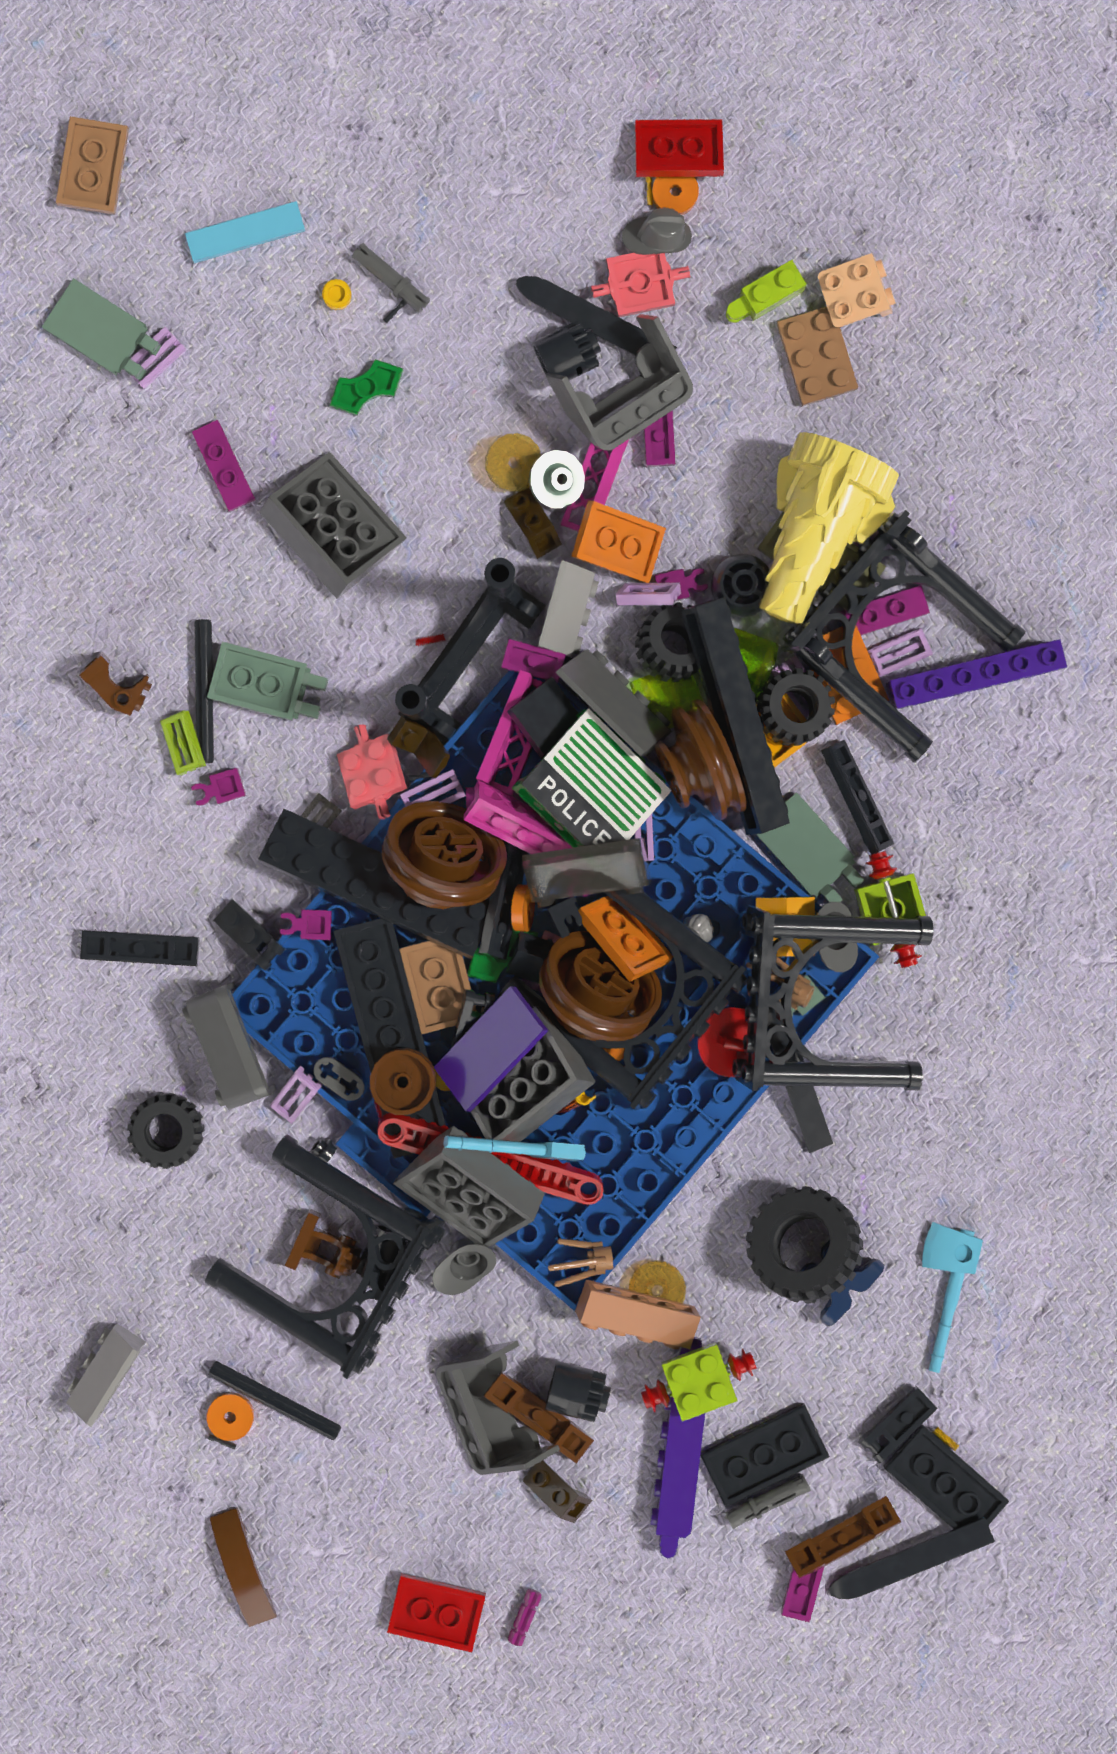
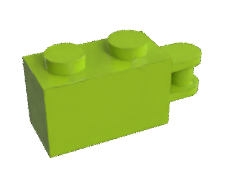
[726,260,807,323]

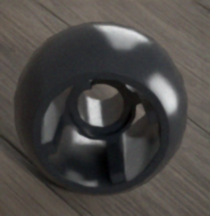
[711,554,770,617]

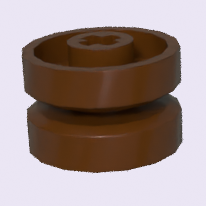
[370,1048,436,1115]

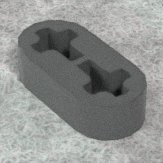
[314,1057,365,1101]

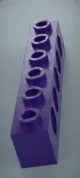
[886,639,1067,710]

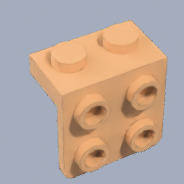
[818,253,896,328]

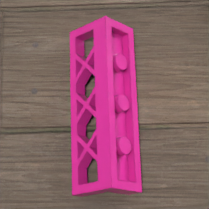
[560,439,629,532]
[476,670,543,796]
[464,780,578,872]

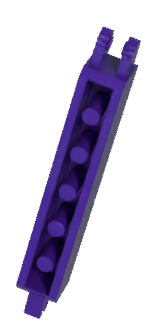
[650,1337,705,1559]

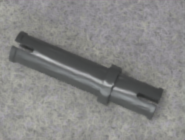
[352,243,430,314]
[725,1474,811,1529]

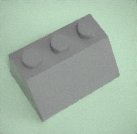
[538,560,599,660]
[66,1324,146,1427]

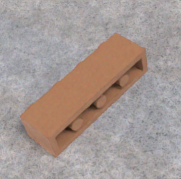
[575,1280,701,1349]

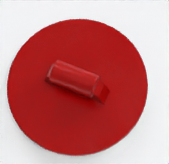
[698,1007,748,1077]

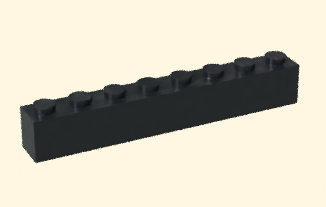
[681,597,790,835]

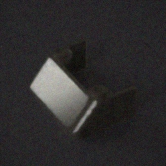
[521,838,652,907]

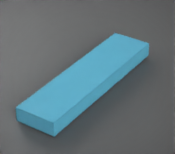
[185,201,306,264]

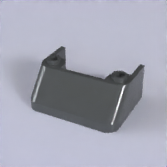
[546,314,693,450]
[182,982,277,1110]
[436,1341,560,1475]

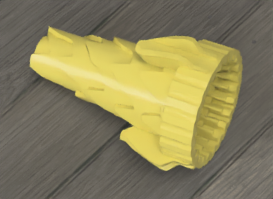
[759,432,899,625]

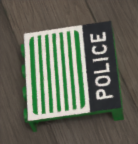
[512,708,671,870]

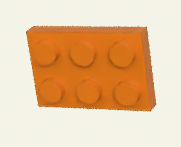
[571,500,666,583]
[810,626,890,725]
[578,896,673,982]

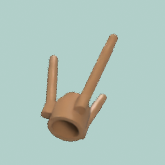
[746,957,815,1010]
[548,1239,613,1287]

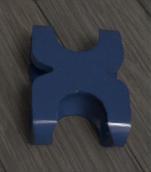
[800,1239,884,1327]

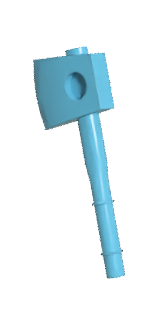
[443,1136,586,1161]
[922,1222,983,1373]

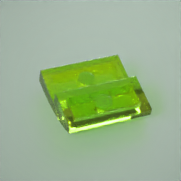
[629,675,704,729]

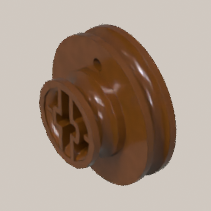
[655,699,746,821]
[382,801,507,909]
[539,931,662,1041]

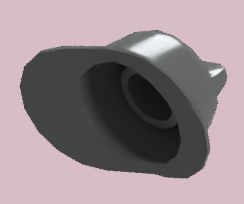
[622,207,692,255]
[811,902,858,972]
[432,1238,496,1295]

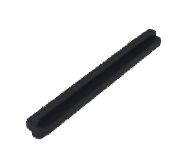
[194,619,214,764]
[208,1361,341,1440]

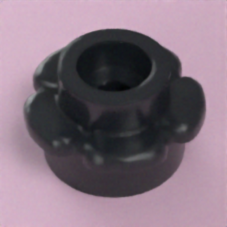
[310,1139,337,1162]

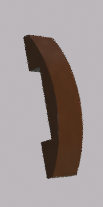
[484,1372,594,1464]
[785,1496,901,1579]
[210,1507,277,1627]

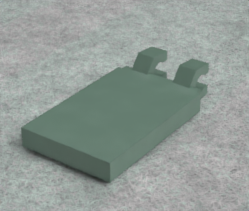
[42,278,162,381]
[207,641,328,721]
[755,792,864,903]

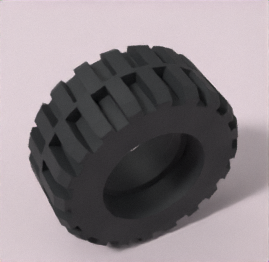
[746,1186,863,1304]

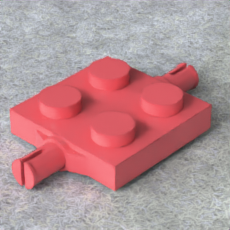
[591,253,690,317]
[337,724,407,819]

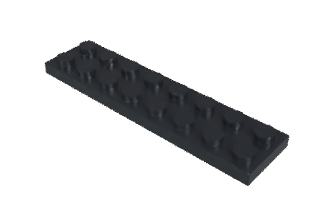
[258,809,489,960]
[334,918,446,1159]

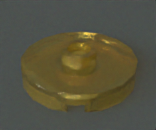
[485,433,541,492]
[628,1260,686,1303]

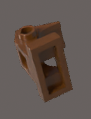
[79,652,152,716]
[285,1209,363,1279]

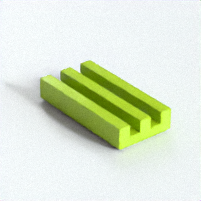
[160,710,206,776]

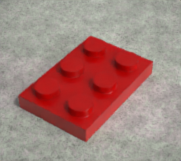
[635,119,724,177]
[387,1573,486,1653]

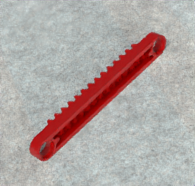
[378,1113,604,1205]

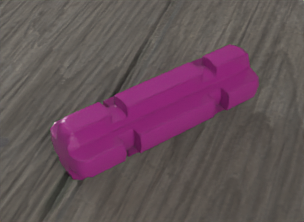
[508,1589,542,1646]

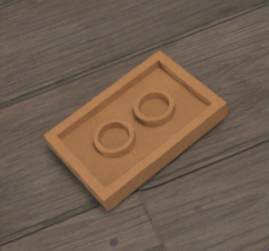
[56,116,129,215]
[777,307,858,407]
[400,941,477,1034]

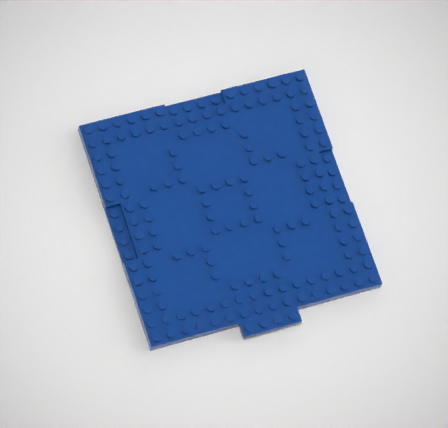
[232,670,880,1311]

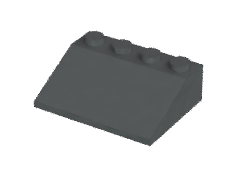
[259,451,407,599]
[556,649,672,756]
[471,1006,595,1142]
[393,1126,545,1247]

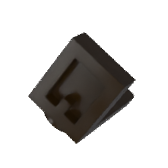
[504,487,562,559]
[387,715,450,779]
[523,1460,593,1523]

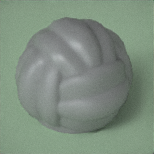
[683,914,713,942]

